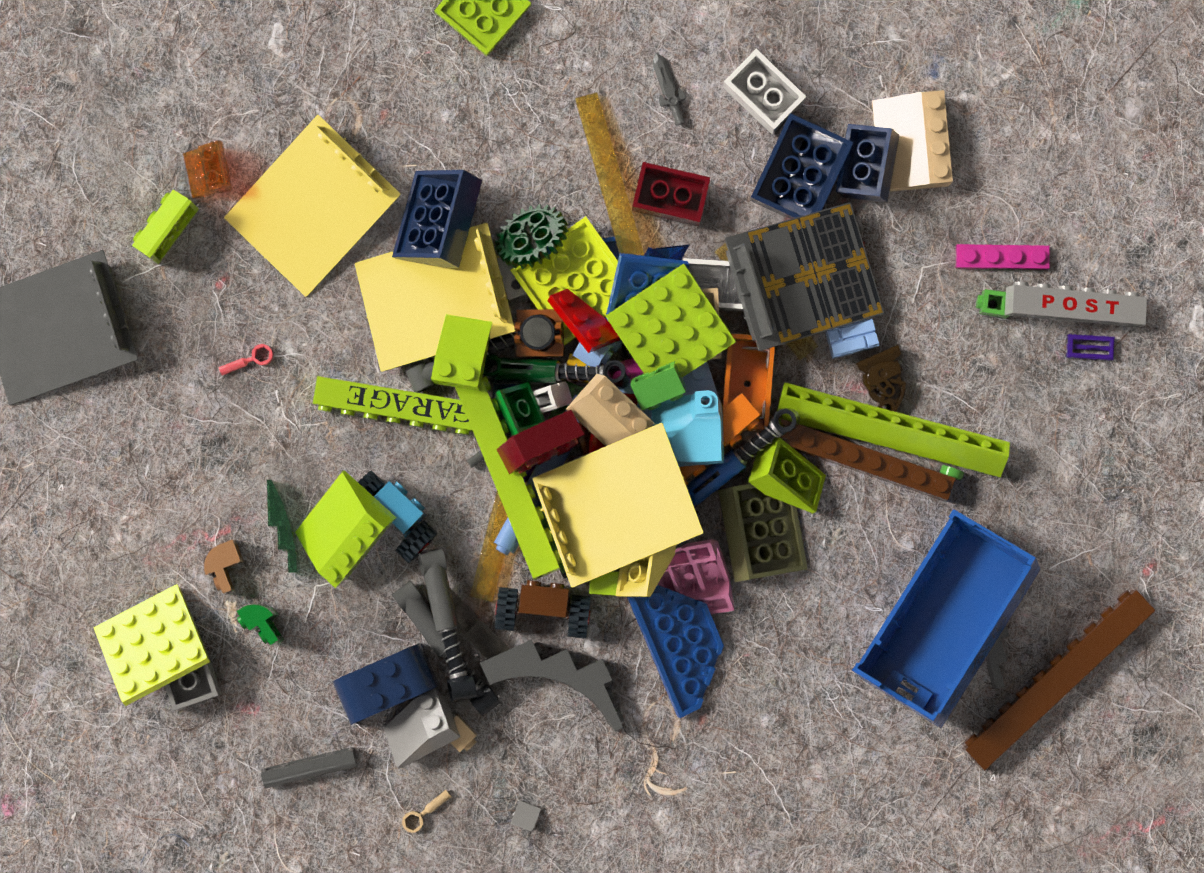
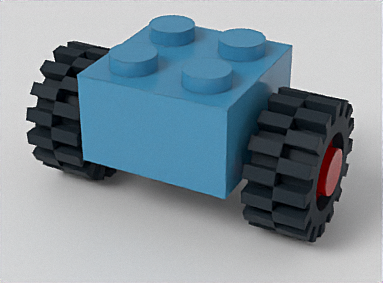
[358,470,438,563]

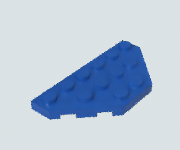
[627,585,724,718]

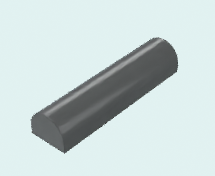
[261,747,358,789]

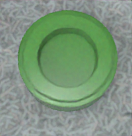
[940,465,964,481]

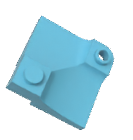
[651,390,724,467]

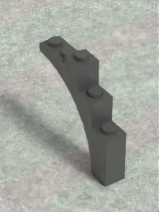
[479,639,624,731]

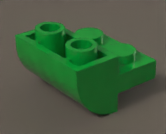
[237,605,285,645]

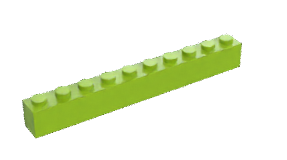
[455,377,562,580]
[776,382,1010,477]

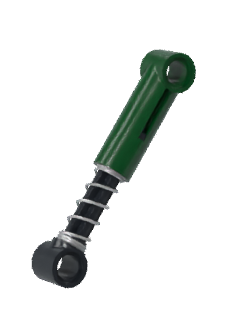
[483,354,631,389]

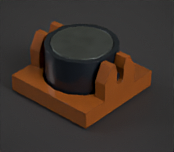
[514,309,564,357]

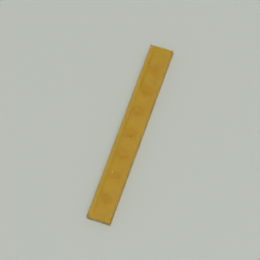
[575,92,644,256]

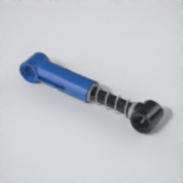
[687,408,800,508]

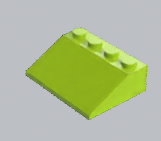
[295,470,397,588]

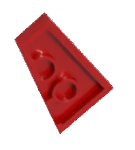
[547,288,621,353]

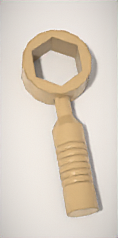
[402,790,452,833]

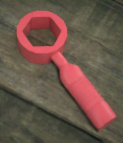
[219,344,274,376]

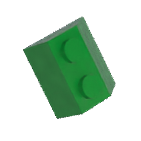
[495,382,545,436]

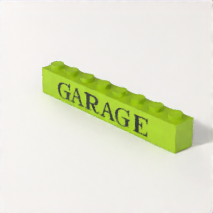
[312,376,502,435]

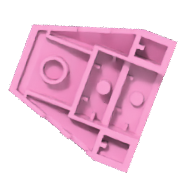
[658,540,734,614]

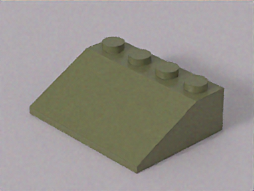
[718,484,808,582]

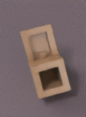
[204,539,244,594]

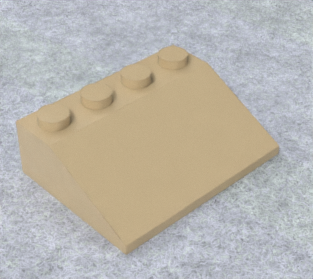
[872,90,953,191]

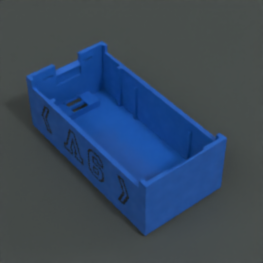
[852,509,1041,729]

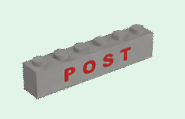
[1005,282,1147,327]

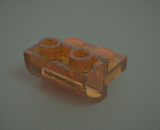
[183,140,233,199]

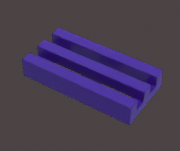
[1066,334,1115,361]

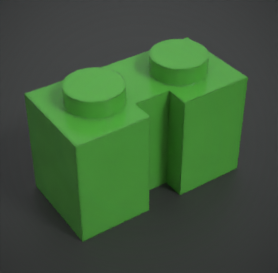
[631,361,686,410]

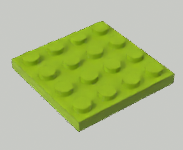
[606,263,736,378]

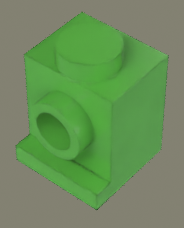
[976,289,1009,319]

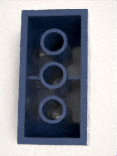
[332,643,440,725]

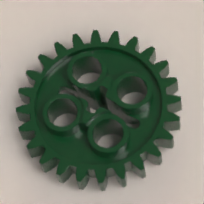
[495,204,569,269]

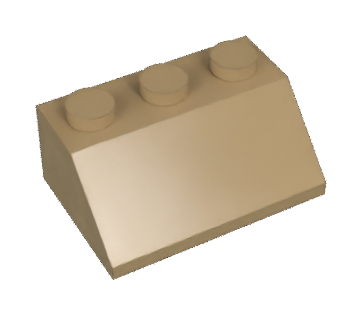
[566,374,655,446]

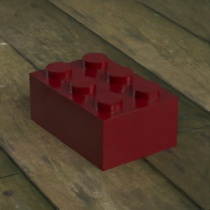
[632,162,711,227]
[496,410,584,475]

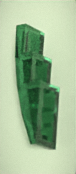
[267,480,300,573]

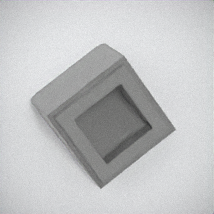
[511,800,541,832]

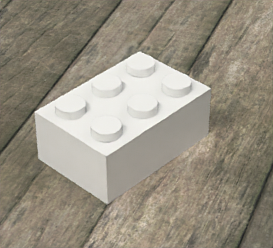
[723,49,806,135]

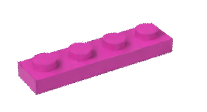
[956,244,1049,270]

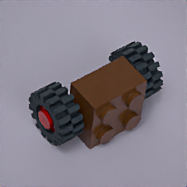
[495,580,591,639]

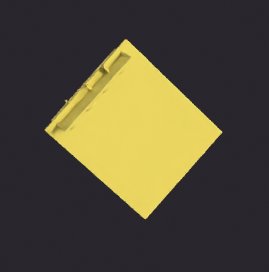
[224,115,401,297]
[355,223,515,372]
[532,423,704,588]

